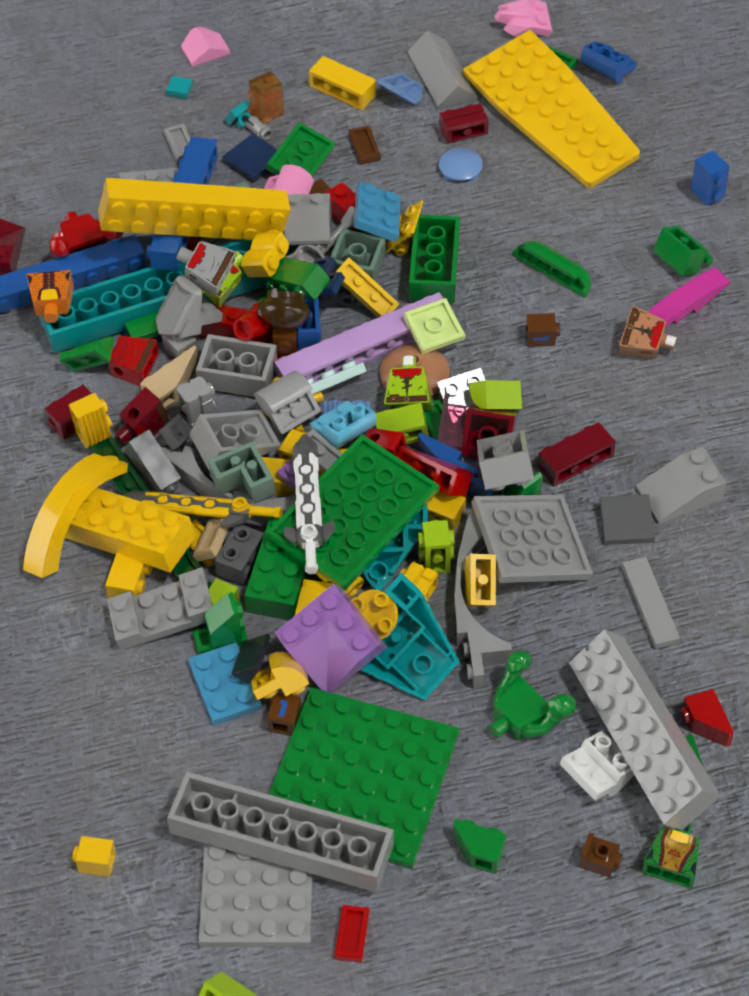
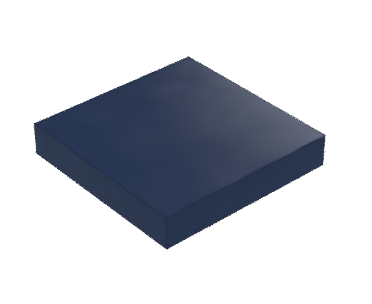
[222,133,277,183]

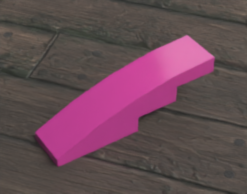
[647,267,731,327]

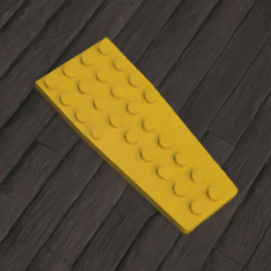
[462,30,640,188]

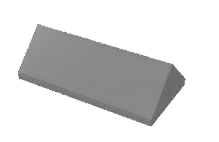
[408,30,478,110]

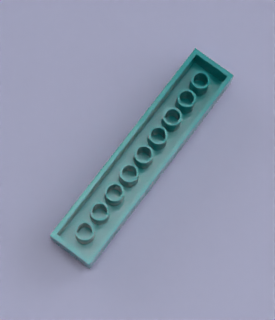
[39,240,265,353]

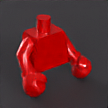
[49,211,123,257]

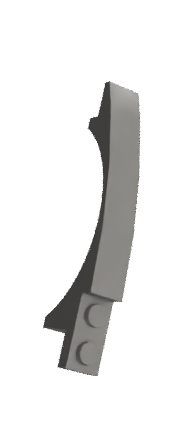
[161,446,296,526]
[454,506,512,689]

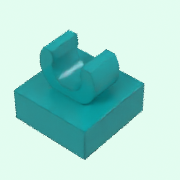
[224,100,252,129]

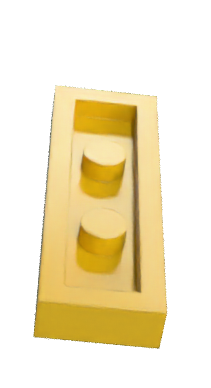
[336,258,399,318]

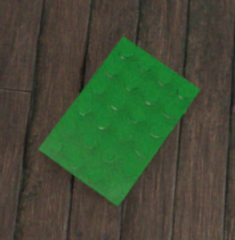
[266,434,440,591]

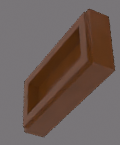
[348,125,381,165]

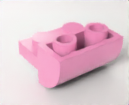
[264,165,314,195]

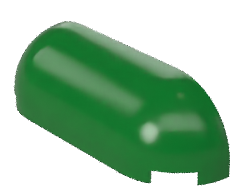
[512,241,592,298]

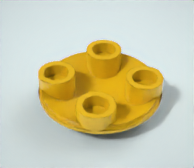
[352,590,398,639]

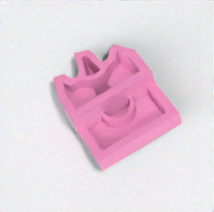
[494,0,552,37]

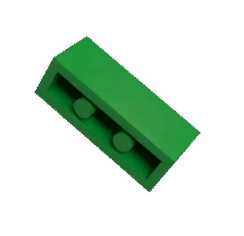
[261,257,331,300]

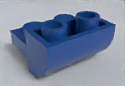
[581,41,637,83]

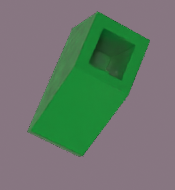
[204,592,245,648]
[453,819,507,874]

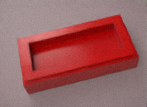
[335,905,370,963]

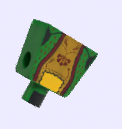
[642,823,700,889]

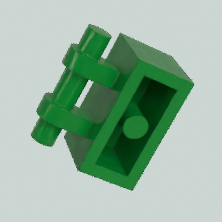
[653,225,713,276]

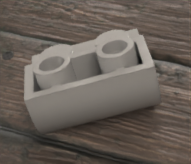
[253,371,321,435]

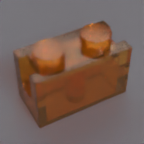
[248,71,284,124]

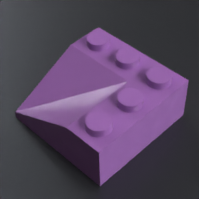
[274,584,387,693]

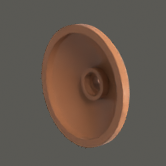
[379,344,450,398]

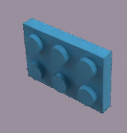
[354,182,401,242]
[188,642,262,726]

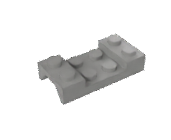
[107,567,214,650]

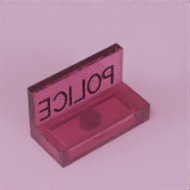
[438,393,467,452]

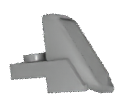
[156,275,222,338]

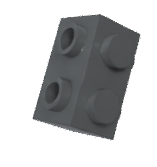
[213,524,264,585]

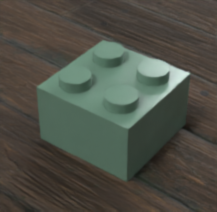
[331,229,386,282]

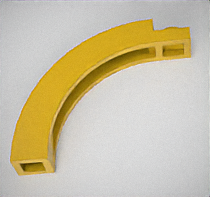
[23,453,128,578]

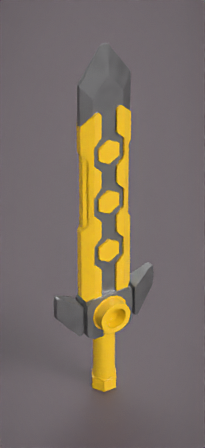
[122,490,283,527]

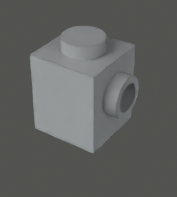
[162,335,199,359]

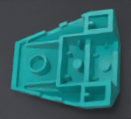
[360,573,460,700]

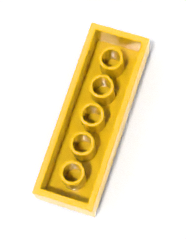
[65,488,196,573]

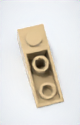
[140,345,198,411]

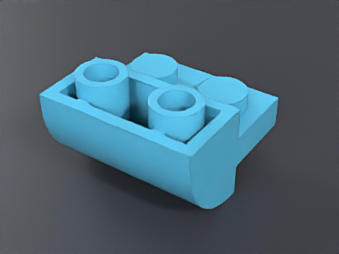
[310,401,376,449]

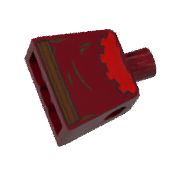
[115,387,169,444]

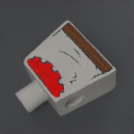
[176,241,236,298]

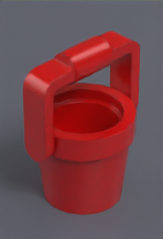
[233,301,272,342]

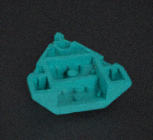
[362,504,428,591]

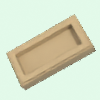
[193,517,230,562]

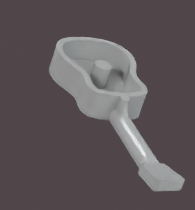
[286,206,355,263]

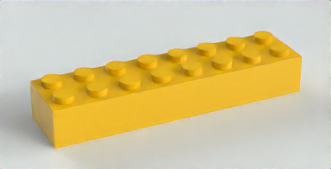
[98,178,290,240]

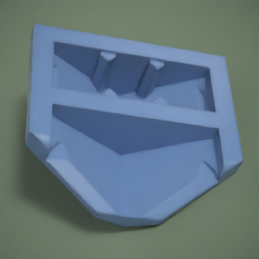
[377,73,423,105]

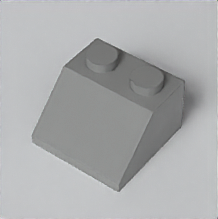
[284,193,332,245]

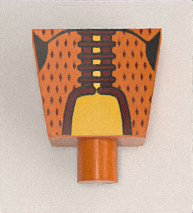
[27,270,74,323]

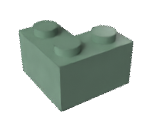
[208,441,275,503]

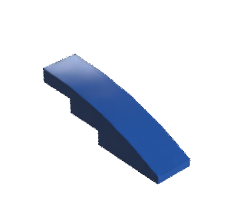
[418,432,494,498]

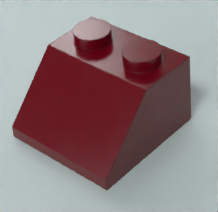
[461,405,518,459]

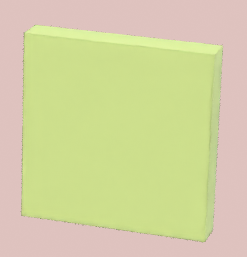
[403,298,465,354]

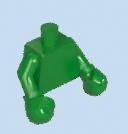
[489,651,577,740]

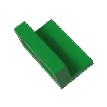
[59,336,114,372]

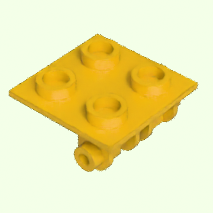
[386,200,423,256]

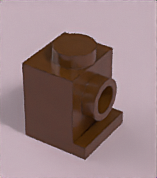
[579,832,623,878]

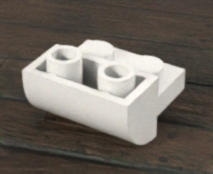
[560,731,634,801]

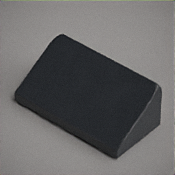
[232,634,270,684]

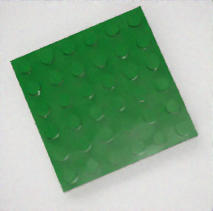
[269,687,460,870]

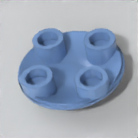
[439,148,483,181]

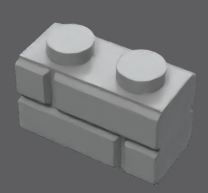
[177,376,217,428]

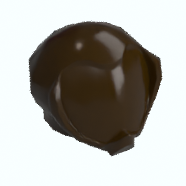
[258,288,311,330]

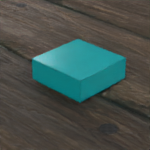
[166,76,193,99]

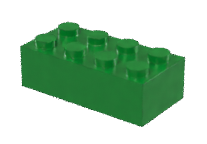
[409,215,460,303]
[245,517,310,620]

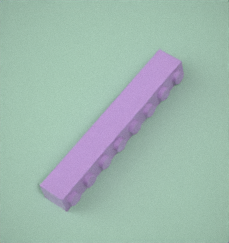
[274,292,444,381]

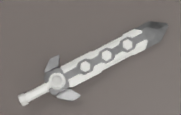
[284,434,335,574]

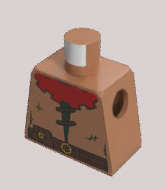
[619,306,677,358]

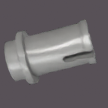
[246,116,273,141]

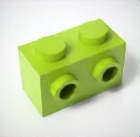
[418,520,455,574]

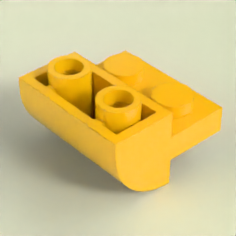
[251,652,309,700]

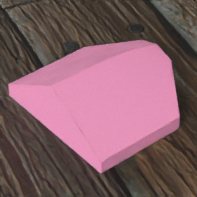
[181,27,231,66]

